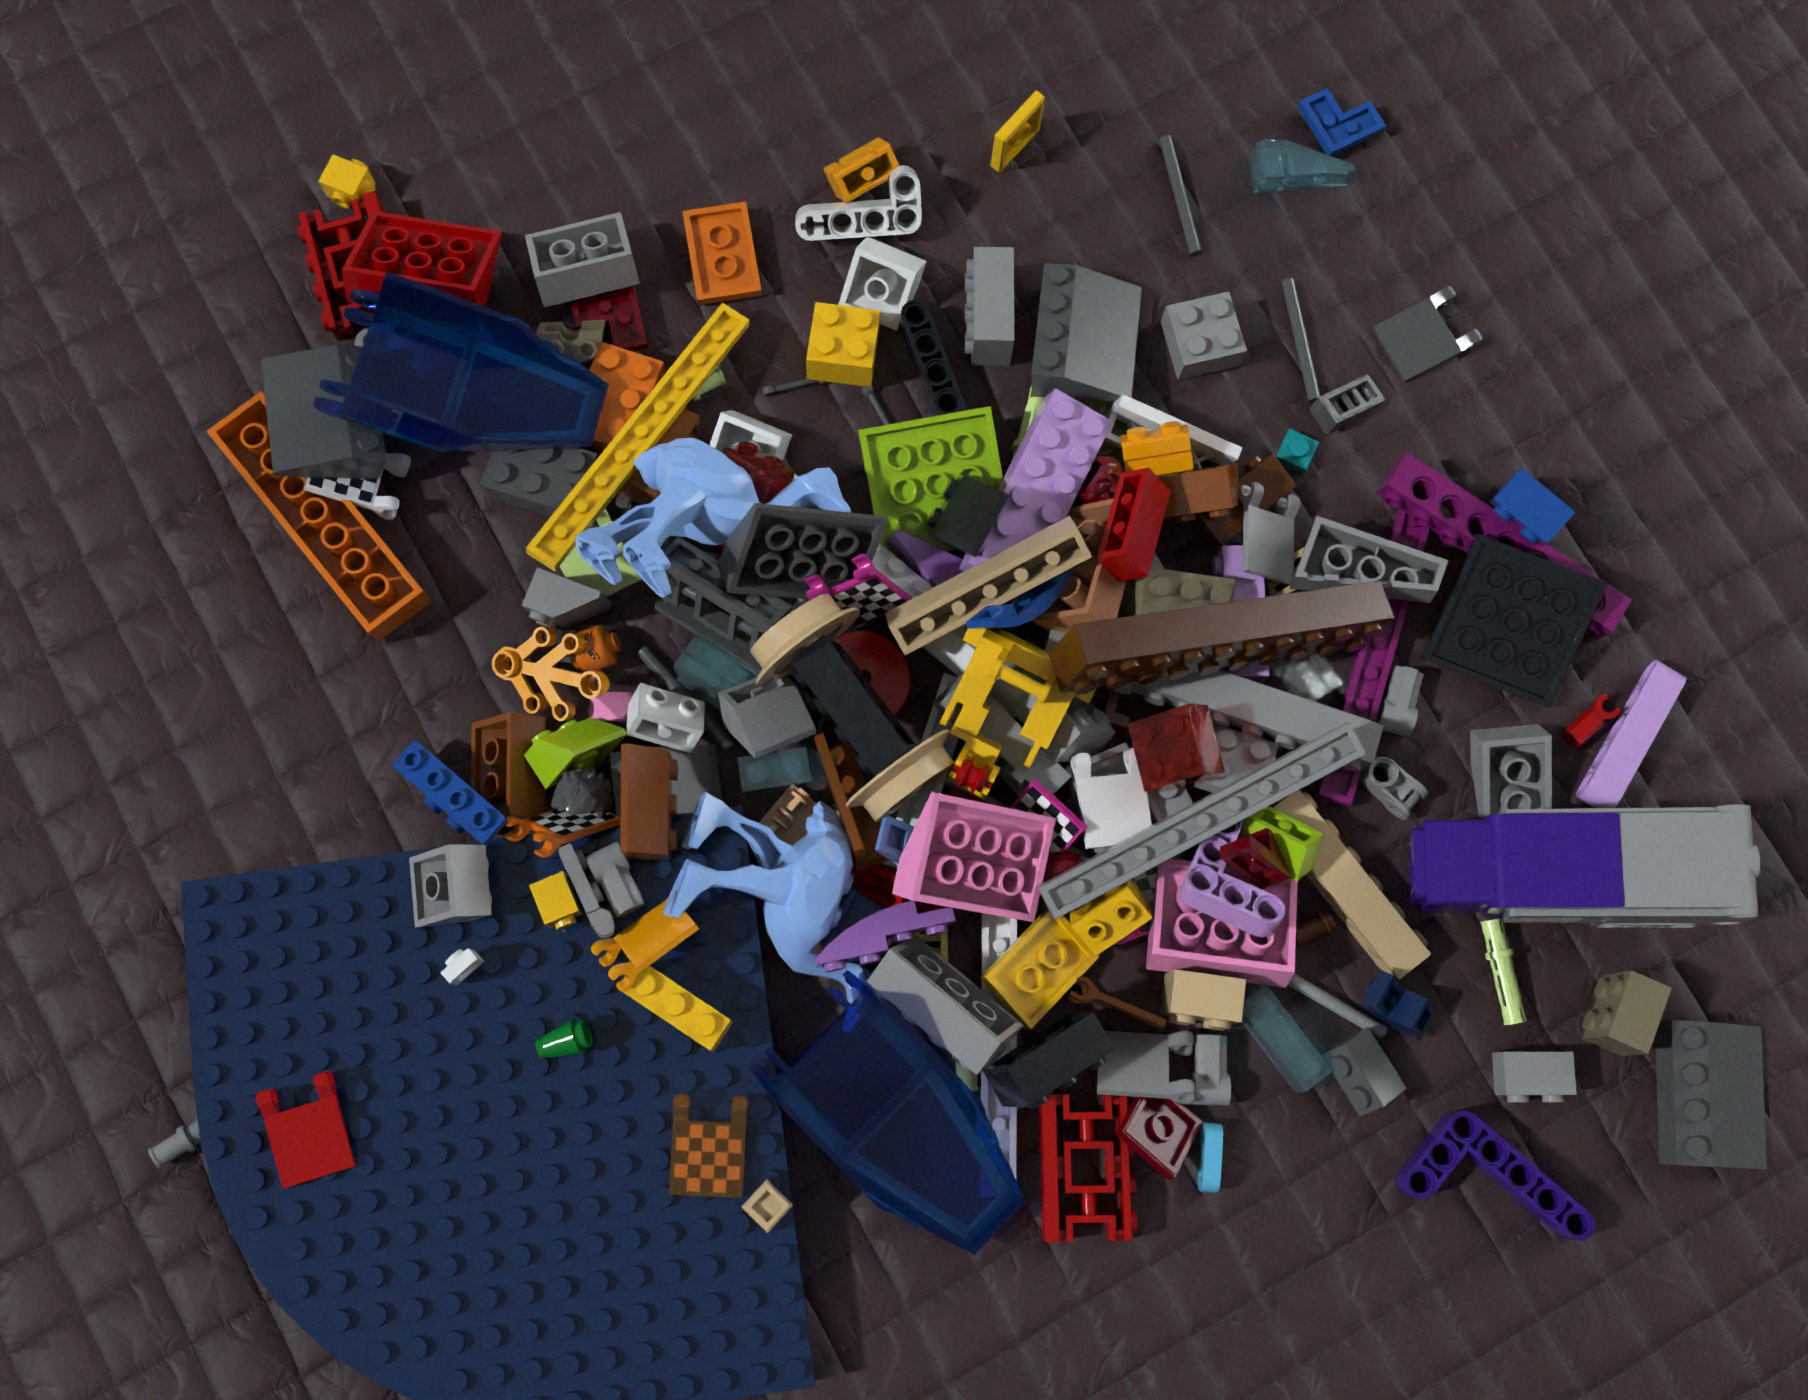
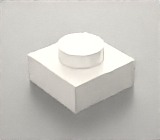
[440,948,485,986]

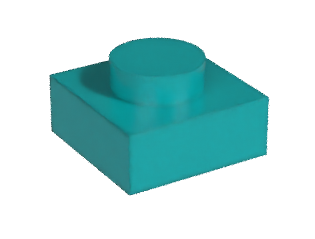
[1275,428,1319,474]

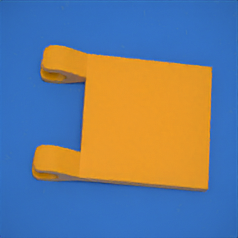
[591,898,699,992]

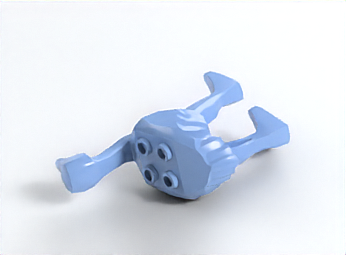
[576,438,851,598]
[663,792,882,1033]

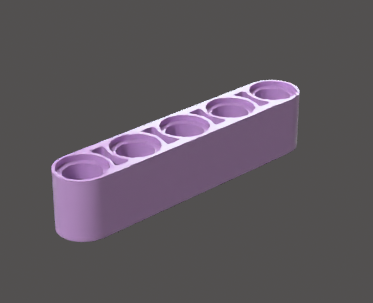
[1576,660,1686,808]

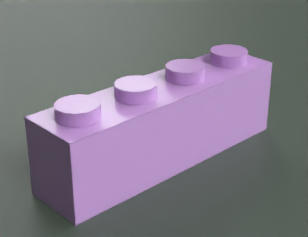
[1212,545,1269,683]

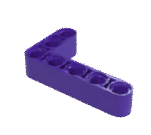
[1396,1111,1595,1241]

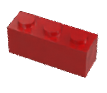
[1097,468,1171,582]

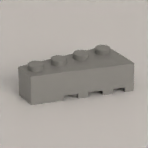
[1290,516,1448,603]
[932,675,1071,797]

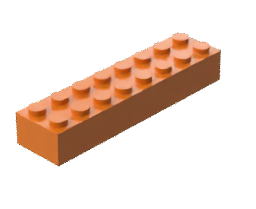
[206,391,432,643]

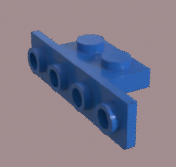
[391,740,508,846]

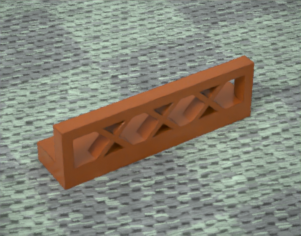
[813,733,890,870]

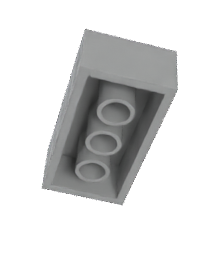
[866,935,1024,1075]

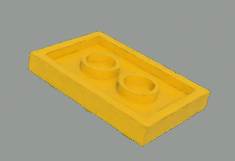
[980,908,1099,1030]

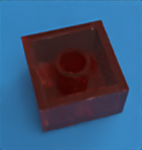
[1128,704,1225,792]

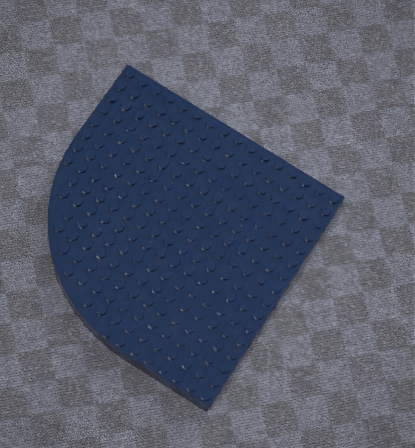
[181,806,816,1400]

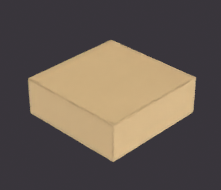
[742,1179,794,1233]

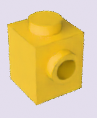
[318,154,376,209]

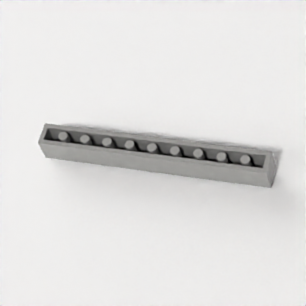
[1043,629,1384,772]

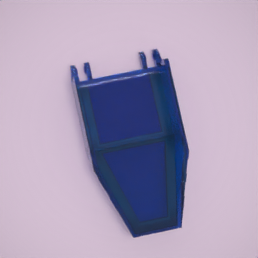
[313,272,609,452]
[749,970,1025,1255]

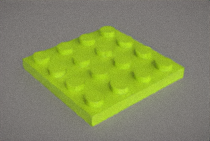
[858,406,1003,559]

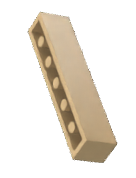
[885,516,1092,655]
[1273,789,1431,980]

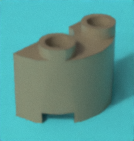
[536,320,605,365]

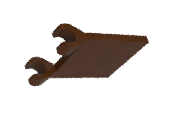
[1065,977,1167,1029]

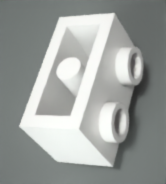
[626,683,705,753]

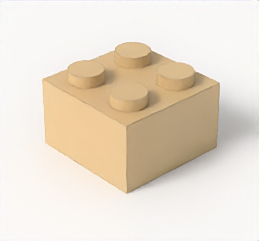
[1160,969,1246,1031]

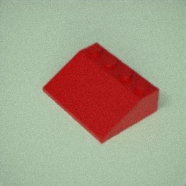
[342,211,502,323]

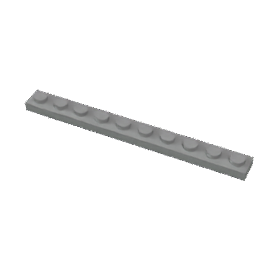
[1037,722,1366,919]

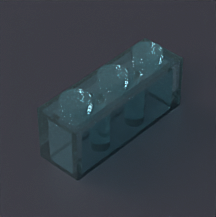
[1242,984,1333,1093]

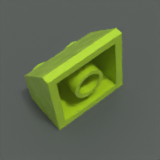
[524,717,627,789]

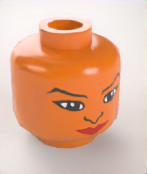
[569,625,621,672]

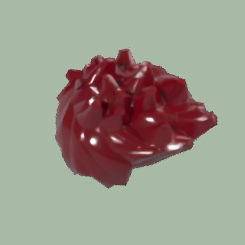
[1076,455,1124,505]

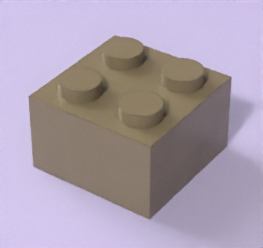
[1582,970,1672,1056]

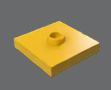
[991,90,1045,173]

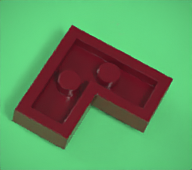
[570,285,648,352]

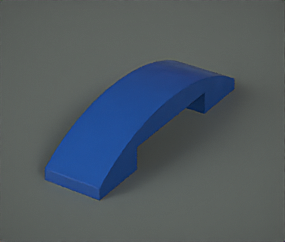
[966,567,1073,629]

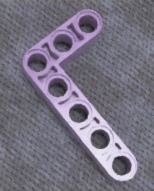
[1180,819,1285,938]

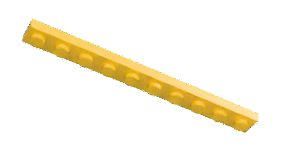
[526,302,750,572]

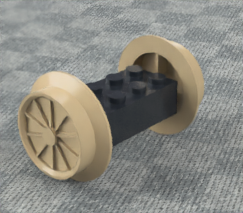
[750,593,955,823]

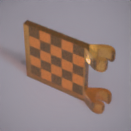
[669,1093,748,1198]

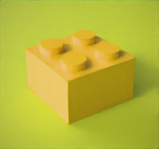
[806,302,881,386]

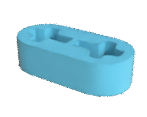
[1198,1122,1223,1193]

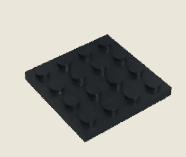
[1421,533,1607,708]

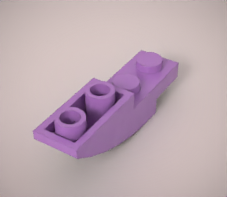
[815,901,955,973]

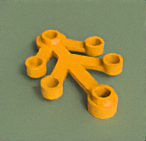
[492,626,610,721]

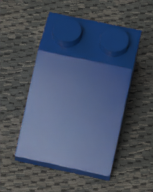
[1490,468,1576,546]

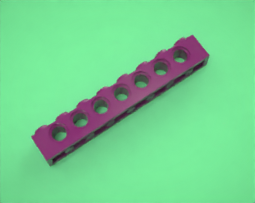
[1376,452,1632,639]

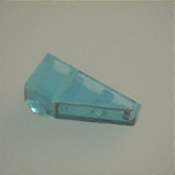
[1249,138,1356,193]

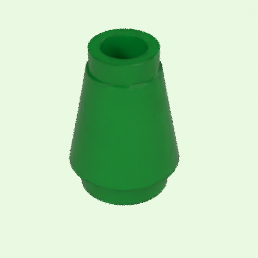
[535,1019,593,1060]

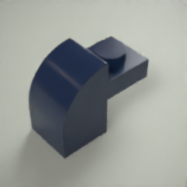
[1362,970,1436,1041]

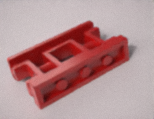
[297,191,413,340]
[1039,1094,1138,1243]

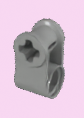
[1359,757,1428,820]

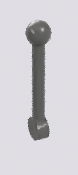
[762,379,828,396]
[862,386,891,425]

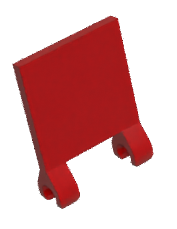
[256,1071,356,1189]

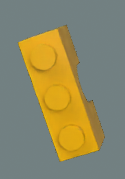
[623,966,734,1052]

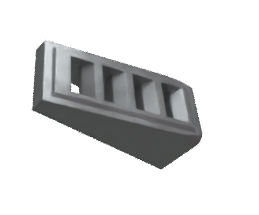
[1310,374,1386,434]

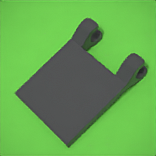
[1372,286,1482,383]

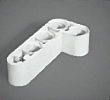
[795,165,922,241]

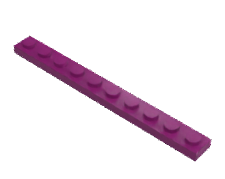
[1316,488,1430,807]

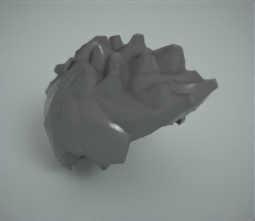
[551,767,615,818]

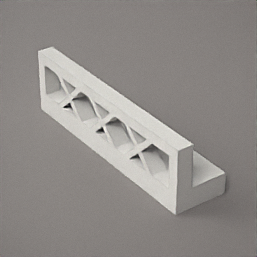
[1104,394,1242,470]

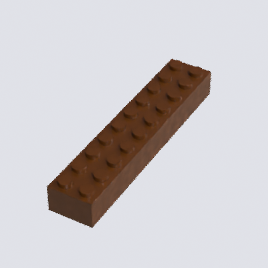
[1048,581,1395,695]

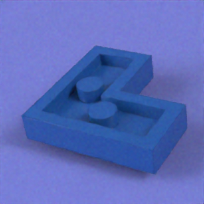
[1298,88,1386,158]

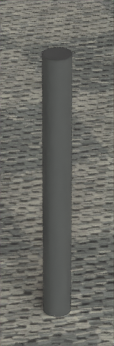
[1159,135,1202,256]
[1282,278,1321,403]
[637,645,736,753]

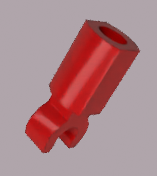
[1561,694,1621,749]

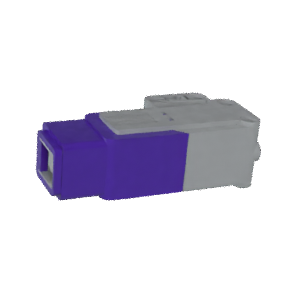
[1409,804,1760,928]

